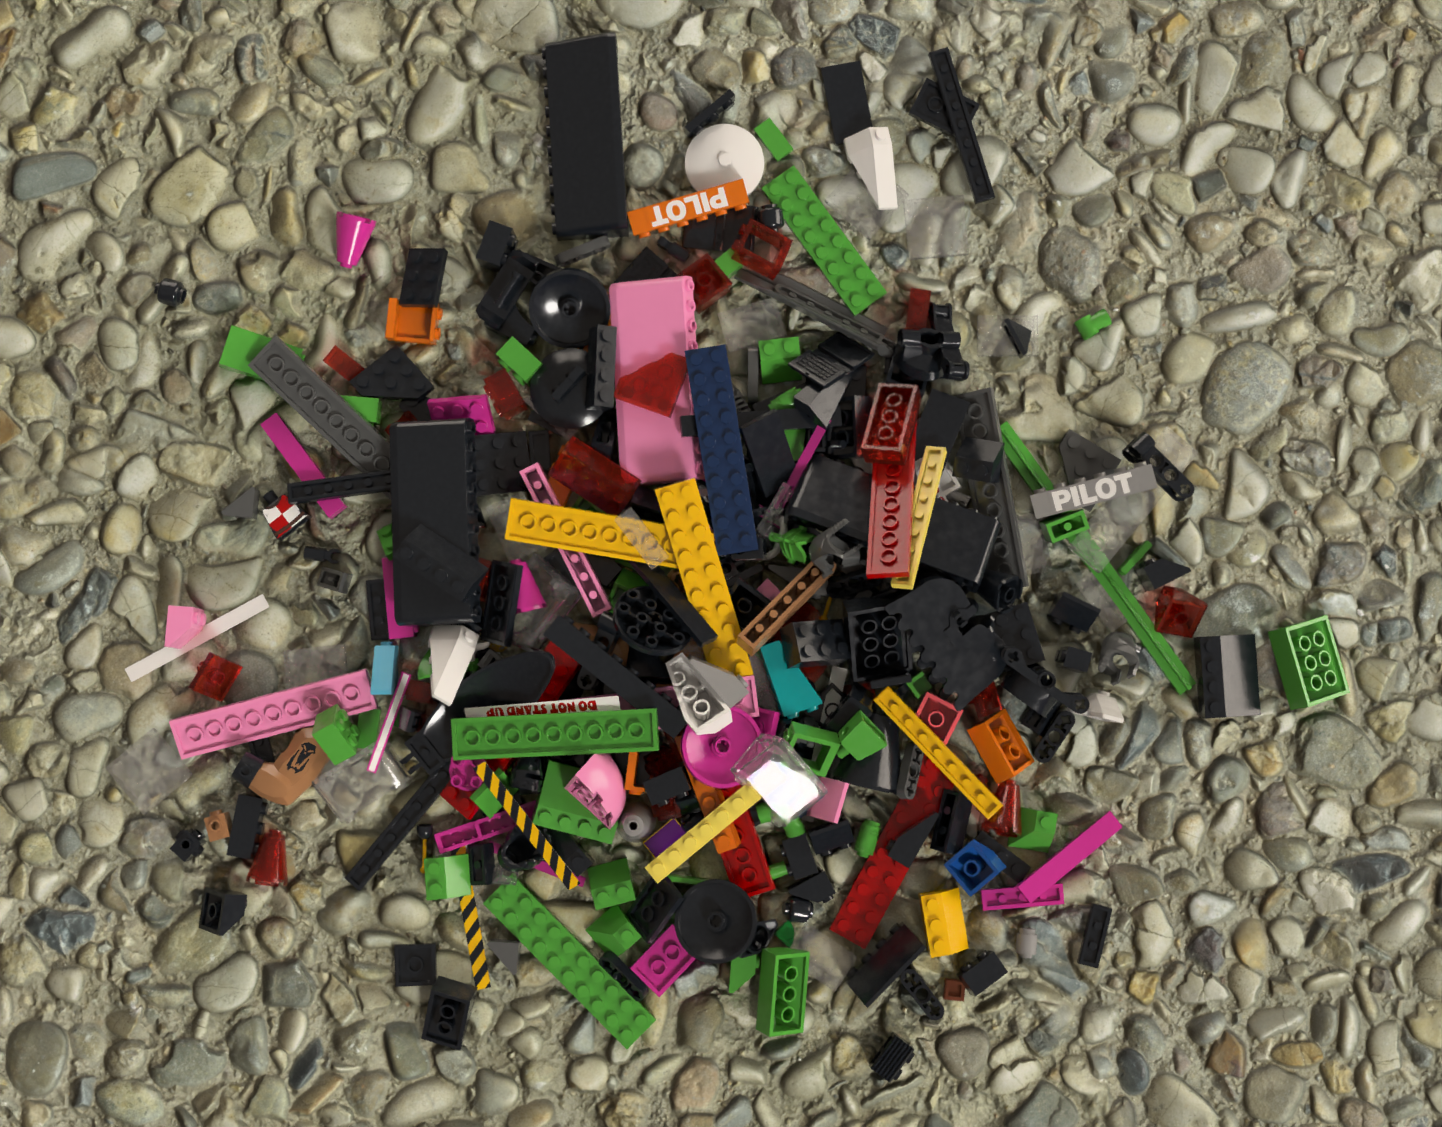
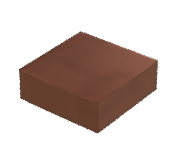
[943,978,965,1002]

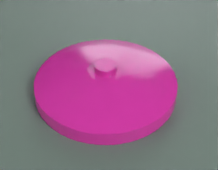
[681,706,763,789]

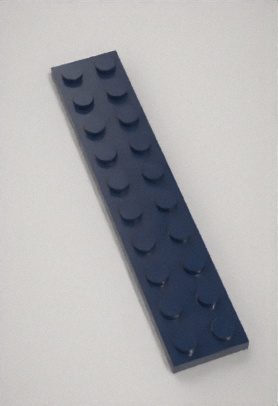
[685,344,758,556]

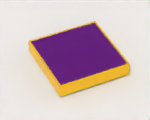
[643,817,685,858]

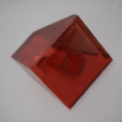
[1154,585,1208,638]

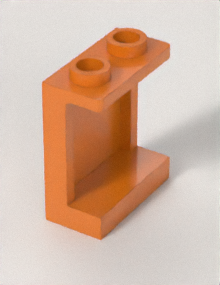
[385,298,443,345]
[624,752,646,795]

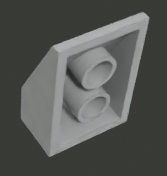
[687,655,749,709]

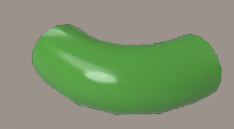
[755,801,806,838]

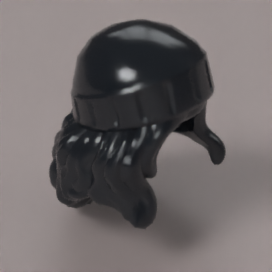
[497,825,552,872]

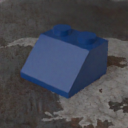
[944,839,1006,897]

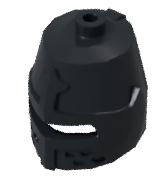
[509,757,543,792]

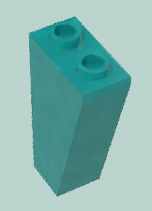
[758,640,823,719]

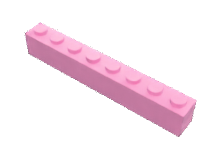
[519,462,613,618]

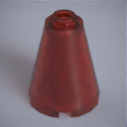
[981,779,1022,838]
[246,830,288,887]

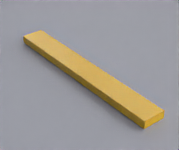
[873,686,1003,819]

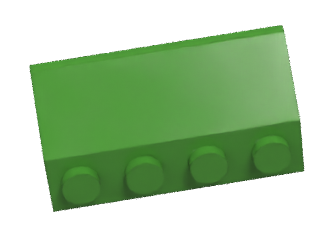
[756,947,810,1037]

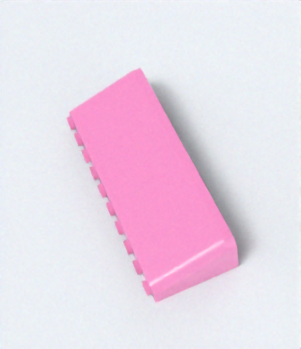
[609,276,705,486]

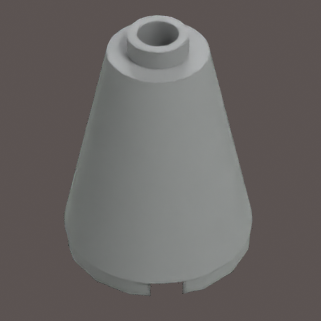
[616,802,656,843]

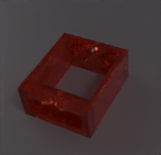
[731,218,793,280]

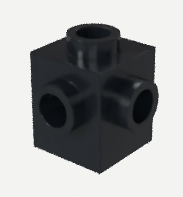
[169,828,207,862]

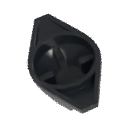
[739,919,778,958]

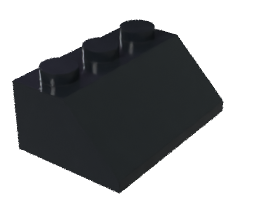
[828,395,874,460]

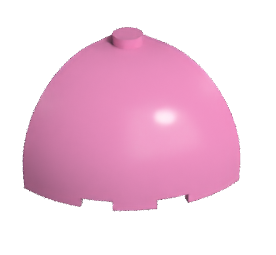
[564,753,626,829]

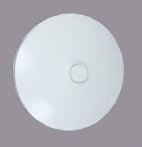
[685,124,764,196]

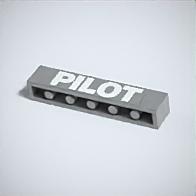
[1030,461,1158,519]

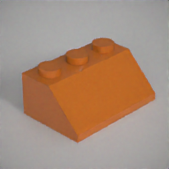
[967,708,1035,784]

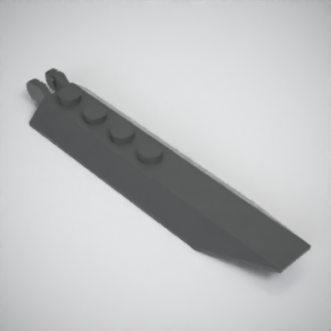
[734,269,896,358]

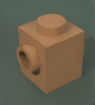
[204,809,232,842]

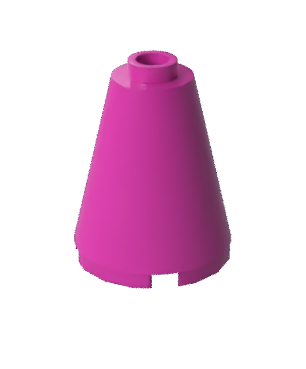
[336,211,376,269]
[509,558,547,614]

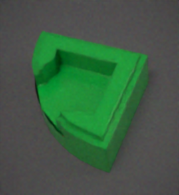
[774,919,794,948]

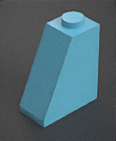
[370,642,399,695]

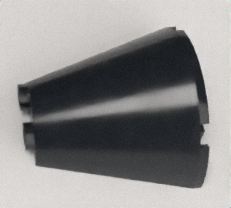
[825,709,901,795]

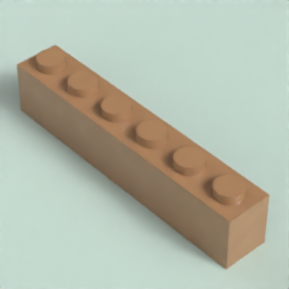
[737,562,837,657]

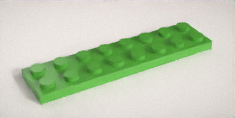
[761,165,887,317]

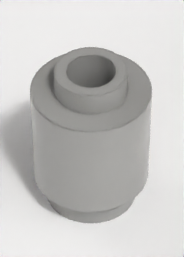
[1016,928,1037,958]

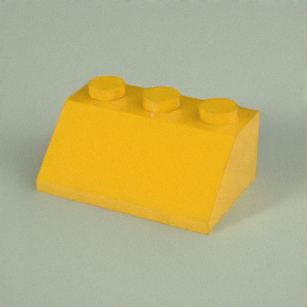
[918,887,969,958]

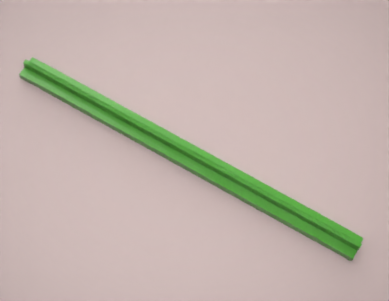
[1000,421,1196,695]

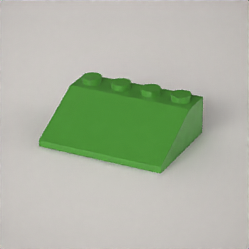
[1268,615,1350,710]
[532,760,626,844]

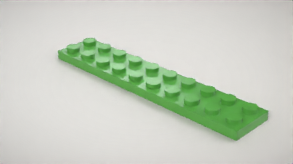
[451,708,659,760]
[483,874,656,1049]

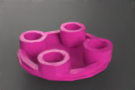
[449,756,485,791]

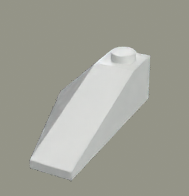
[843,127,898,210]
[428,625,479,706]
[665,652,733,735]
[1066,690,1124,723]

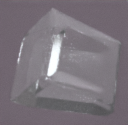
[492,863,518,885]

